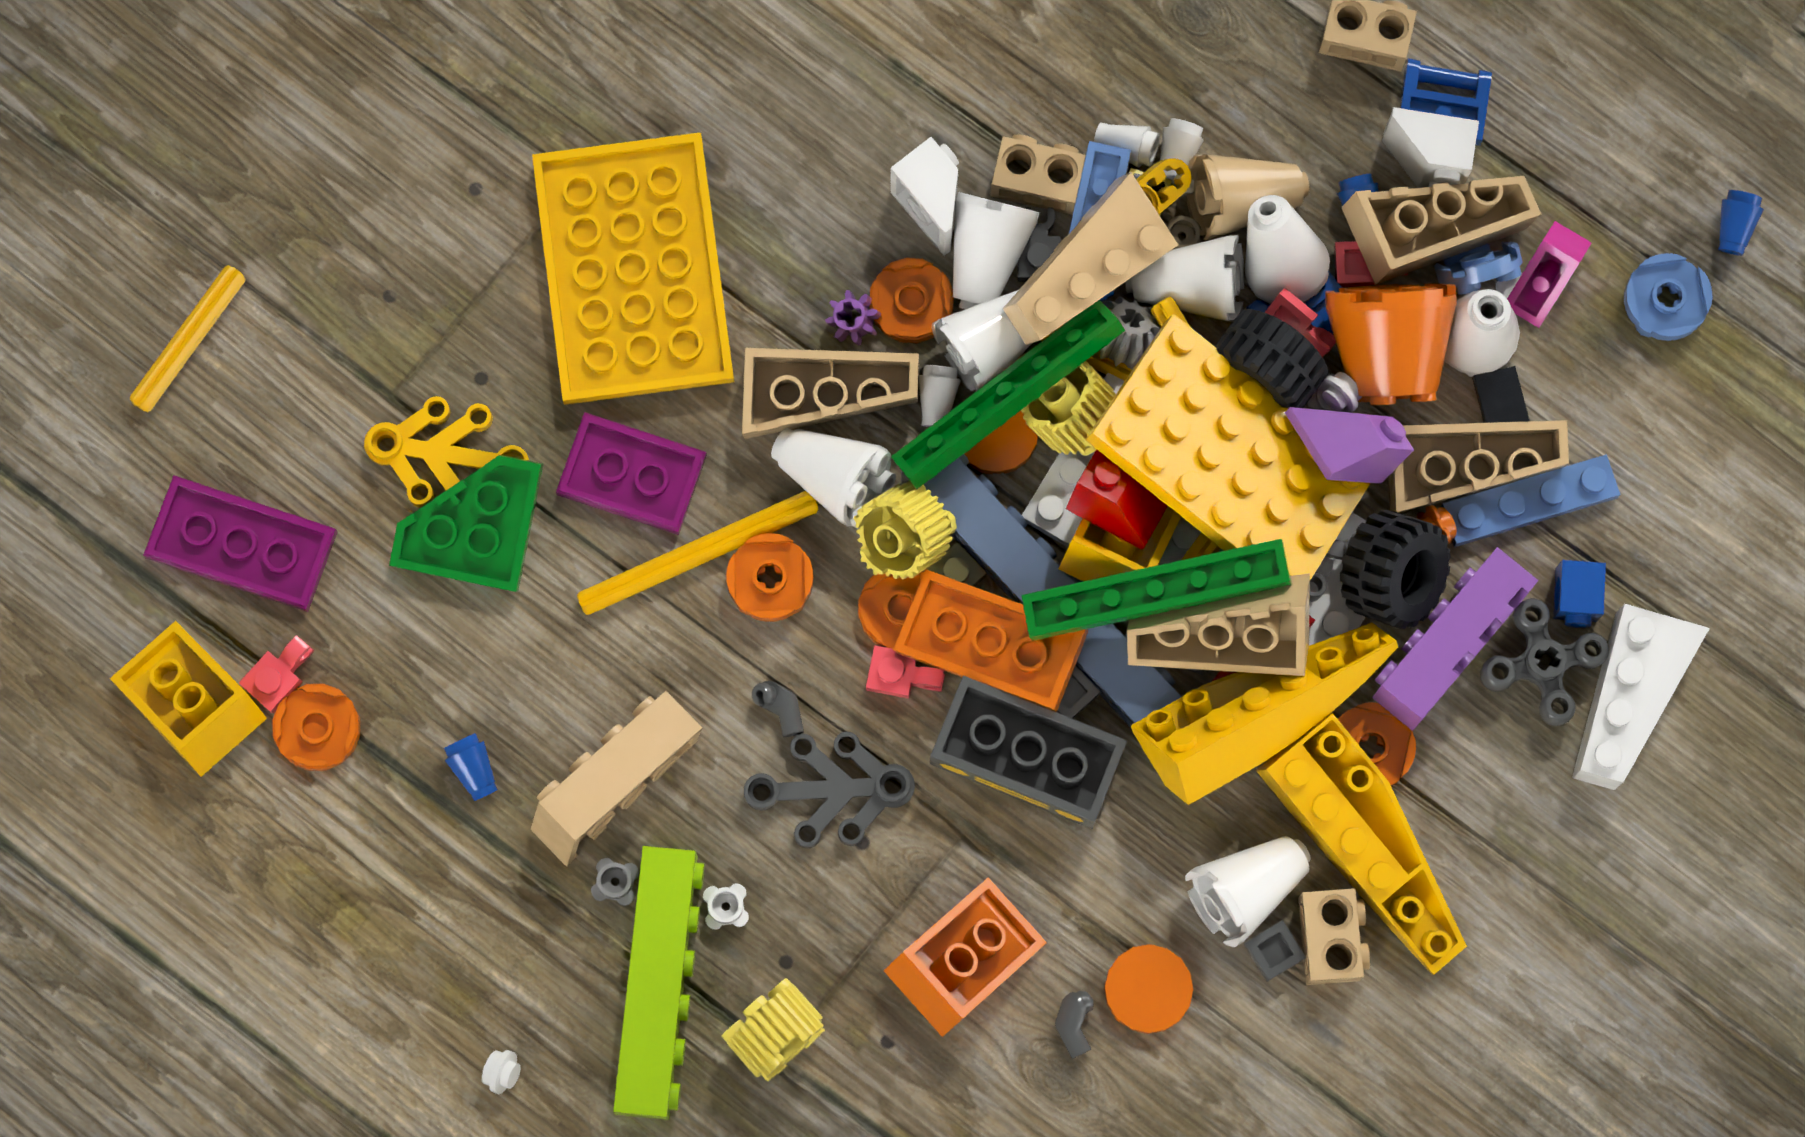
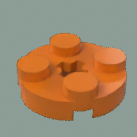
[726,533,814,622]
[1338,702,1416,787]

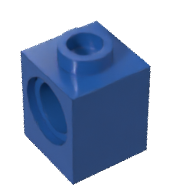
[1553,560,1606,628]

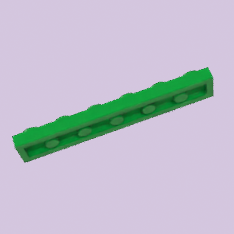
[891,300,1125,489]
[1021,538,1292,641]

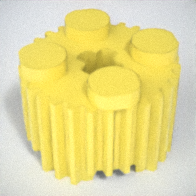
[1021,361,1116,456]
[853,481,957,579]
[722,978,825,1082]

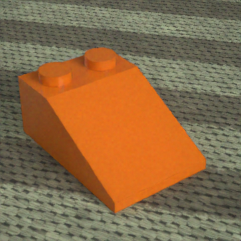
[884,877,1047,1037]

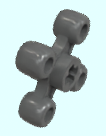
[1480,598,1609,726]

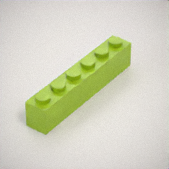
[613,846,705,1120]

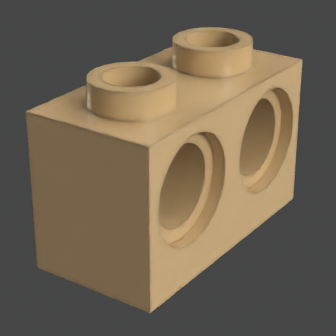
[1319,0,1417,72]
[990,135,1086,215]
[1298,888,1370,985]

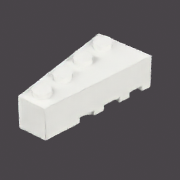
[1572,604,1710,790]

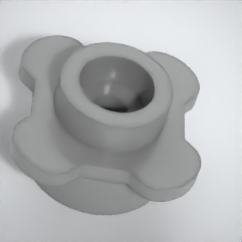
[591,858,639,906]

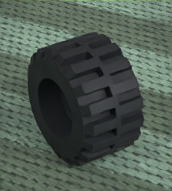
[1215,309,1329,409]
[1340,510,1451,629]

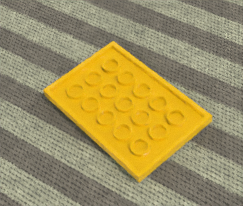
[532,132,734,405]
[1085,314,1370,580]

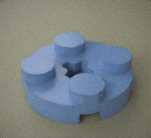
[1434,242,1523,295]
[1624,253,1712,341]

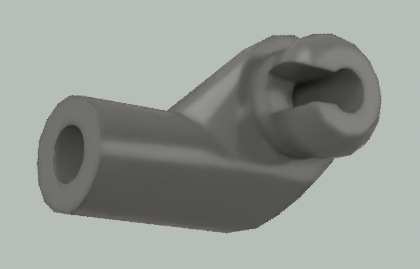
[752,681,804,737]
[1055,990,1094,1059]

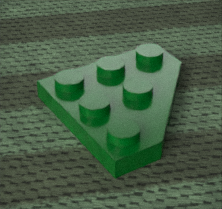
[389,455,543,592]

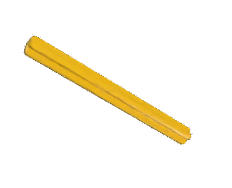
[577,491,819,615]

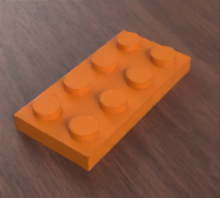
[893,569,1089,712]

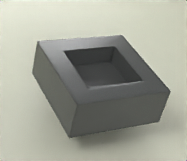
[1244,920,1306,982]

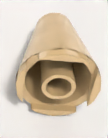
[1186,154,1309,240]

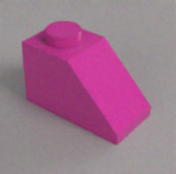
[1507,221,1592,328]

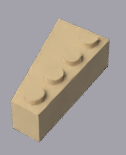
[1003,172,1178,345]
[1341,176,1541,285]

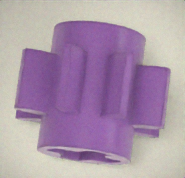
[825,290,881,346]

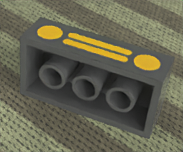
[930,675,1127,829]

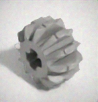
[1100,296,1161,370]

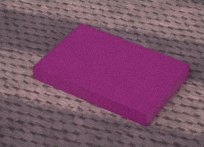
[556,412,707,535]

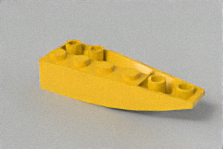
[1131,623,1398,805]
[1256,713,1467,975]

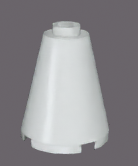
[953,192,1040,309]
[1245,195,1330,304]
[1125,235,1244,322]
[931,290,1032,392]
[1185,836,1311,947]

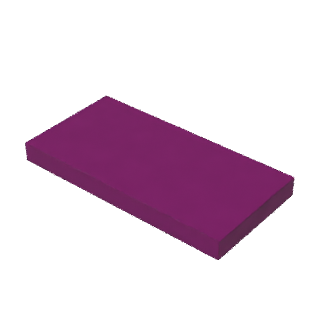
[143,475,338,612]

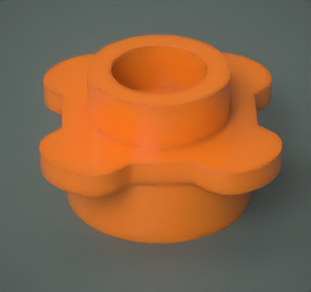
[1417,505,1457,544]

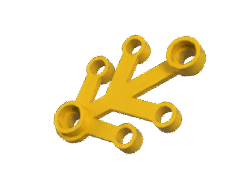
[364,396,530,508]

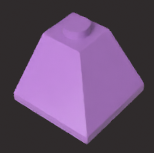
[1285,407,1414,484]

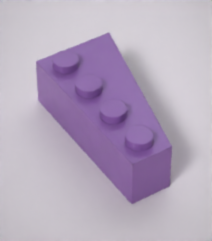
[1372,547,1539,731]

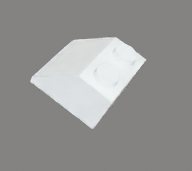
[1382,107,1479,188]
[891,137,959,256]

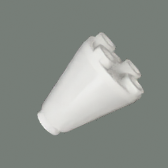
[1444,289,1520,377]
[771,428,896,529]

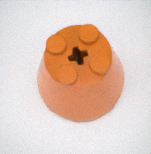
[1325,283,1457,405]

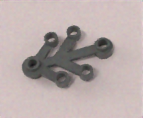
[744,731,915,849]

